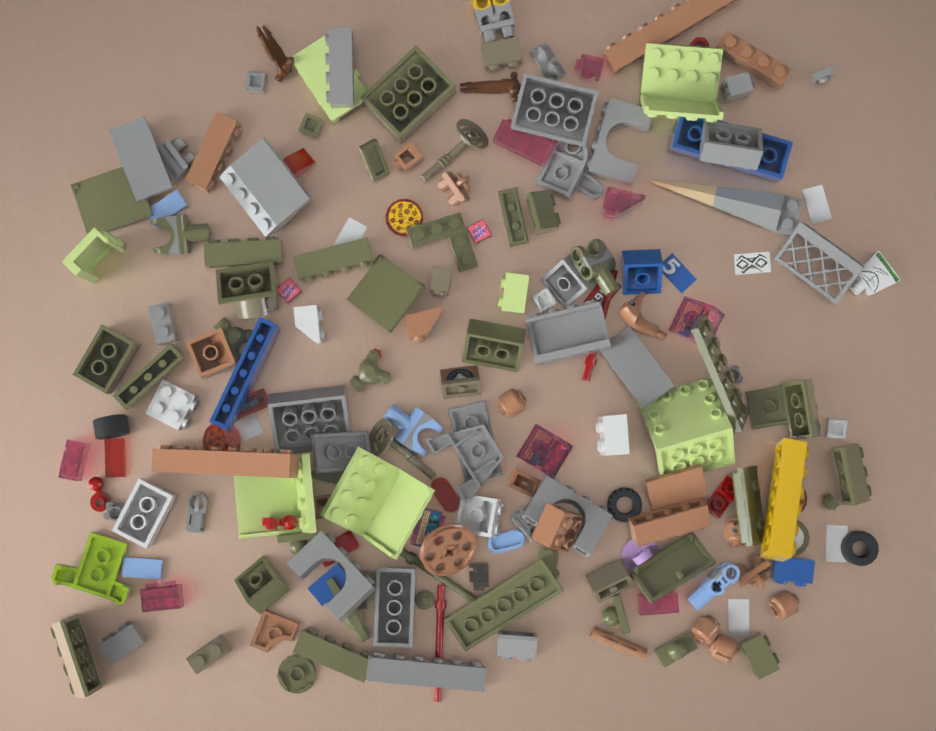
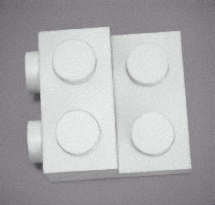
[145,379,198,430]
[456,495,504,538]

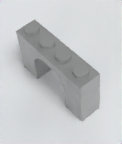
[586,97,652,186]
[521,475,613,558]
[287,531,376,622]

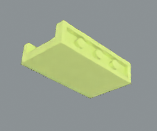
[292,33,369,125]
[62,227,126,284]

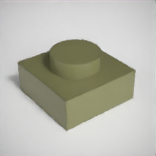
[298,113,324,139]

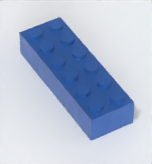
[669,116,793,182]

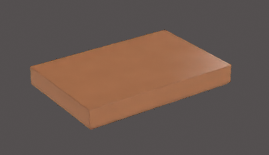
[645,464,709,511]

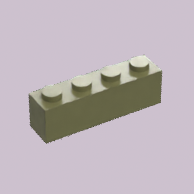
[204,236,284,268]
[293,237,374,282]
[113,343,186,410]
[293,627,370,683]

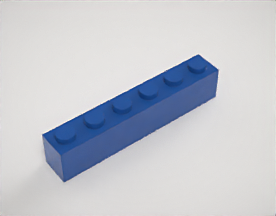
[209,317,280,432]

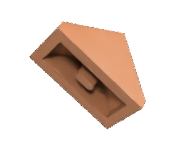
[506,468,541,498]

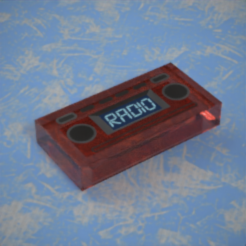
[237,388,268,420]

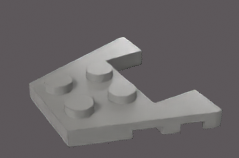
[425,424,504,504]

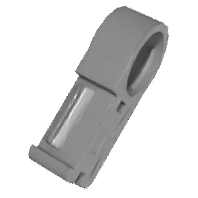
[186,493,209,533]
[510,506,538,544]

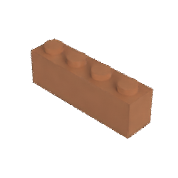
[716,30,792,90]
[185,112,241,193]
[628,498,711,546]

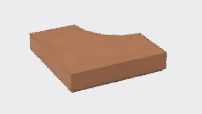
[250,610,300,653]

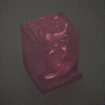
[574,54,604,81]

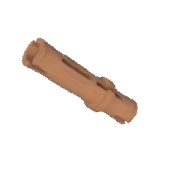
[590,626,648,660]

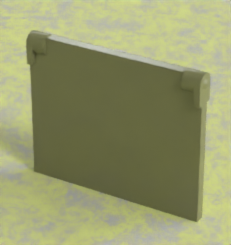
[71,166,153,234]
[347,254,426,333]

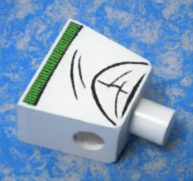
[850,251,901,296]

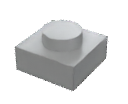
[811,66,835,85]

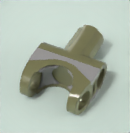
[150,214,210,254]
[570,239,620,296]

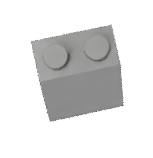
[541,253,596,309]
[496,630,538,661]

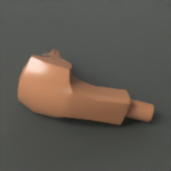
[618,291,667,340]

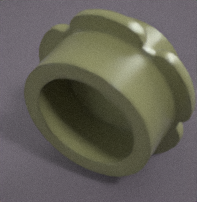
[822,493,839,511]

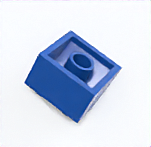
[621,249,663,295]

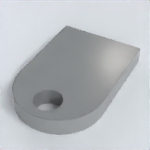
[536,141,589,198]

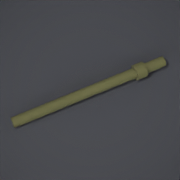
[399,548,477,602]

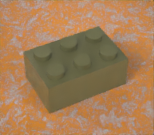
[72,324,139,394]

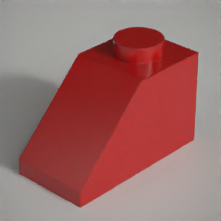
[283,148,316,178]

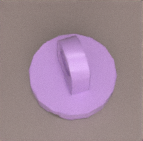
[622,539,660,571]

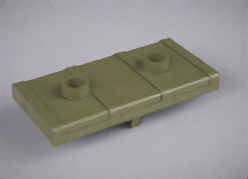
[732,465,764,547]
[629,532,716,604]

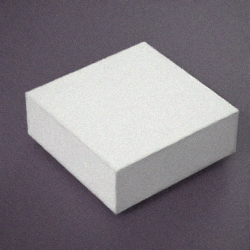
[531,287,557,314]
[825,418,848,440]

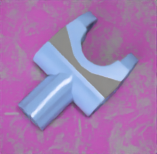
[384,404,444,457]
[687,562,740,611]

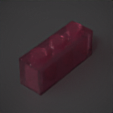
[493,119,554,167]

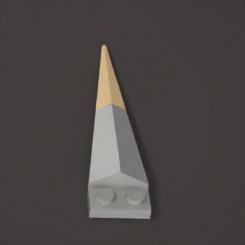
[650,179,803,236]

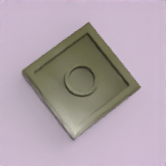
[745,386,788,430]

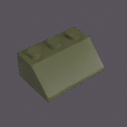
[216,261,278,304]
[462,318,526,372]
[782,379,821,440]
[832,444,872,506]

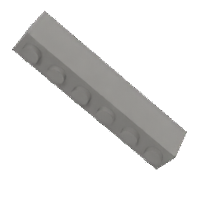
[366,652,487,692]

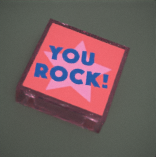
[467,219,492,245]
[278,277,302,304]

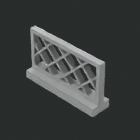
[774,221,866,304]

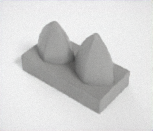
[530,42,566,81]

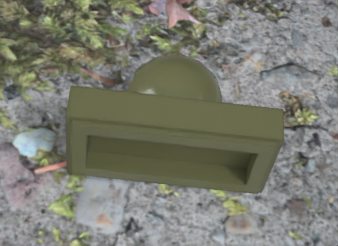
[358,138,390,181]
[277,532,318,555]
[602,594,630,635]
[654,631,698,667]

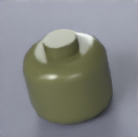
[415,590,434,610]

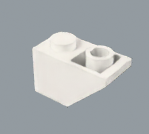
[293,305,325,345]

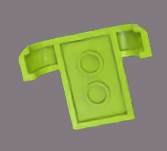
[51,532,131,606]

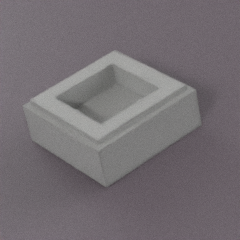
[245,71,267,93]

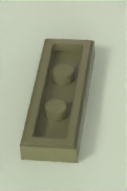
[498,187,529,247]

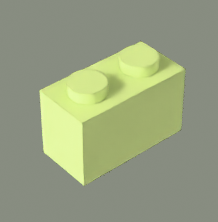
[498,272,529,315]

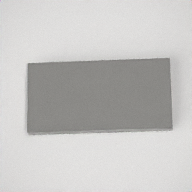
[109,116,173,202]
[600,326,675,409]
[448,400,503,483]

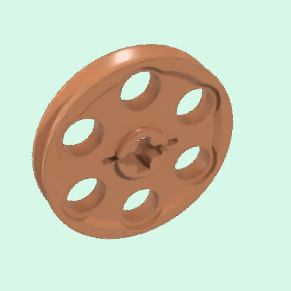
[420,523,477,576]

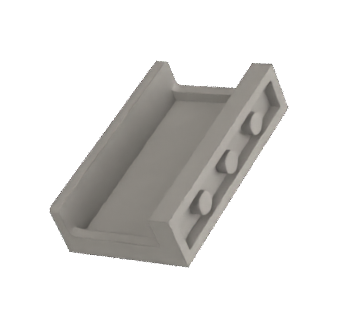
[526,300,611,366]

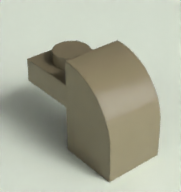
[232,296,279,319]

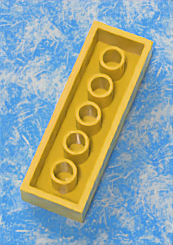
[760,438,809,562]

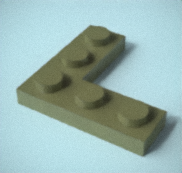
[406,212,478,273]

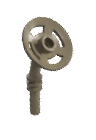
[421,119,489,181]
[369,419,436,480]

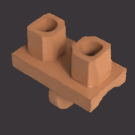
[437,171,471,206]
[735,554,771,589]

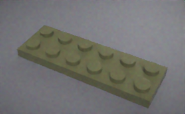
[691,314,749,434]
[444,557,563,652]

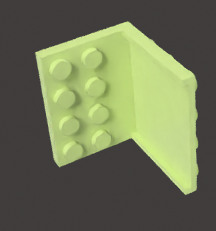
[640,42,724,122]
[637,377,735,475]
[320,446,435,560]
[234,454,317,539]

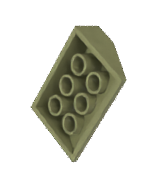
[360,45,456,143]
[51,614,103,698]

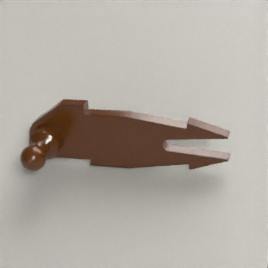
[256,25,295,82]
[460,72,521,102]

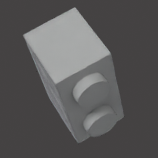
[720,72,755,104]
[148,302,179,345]
[99,622,148,665]

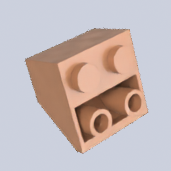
[531,503,583,552]

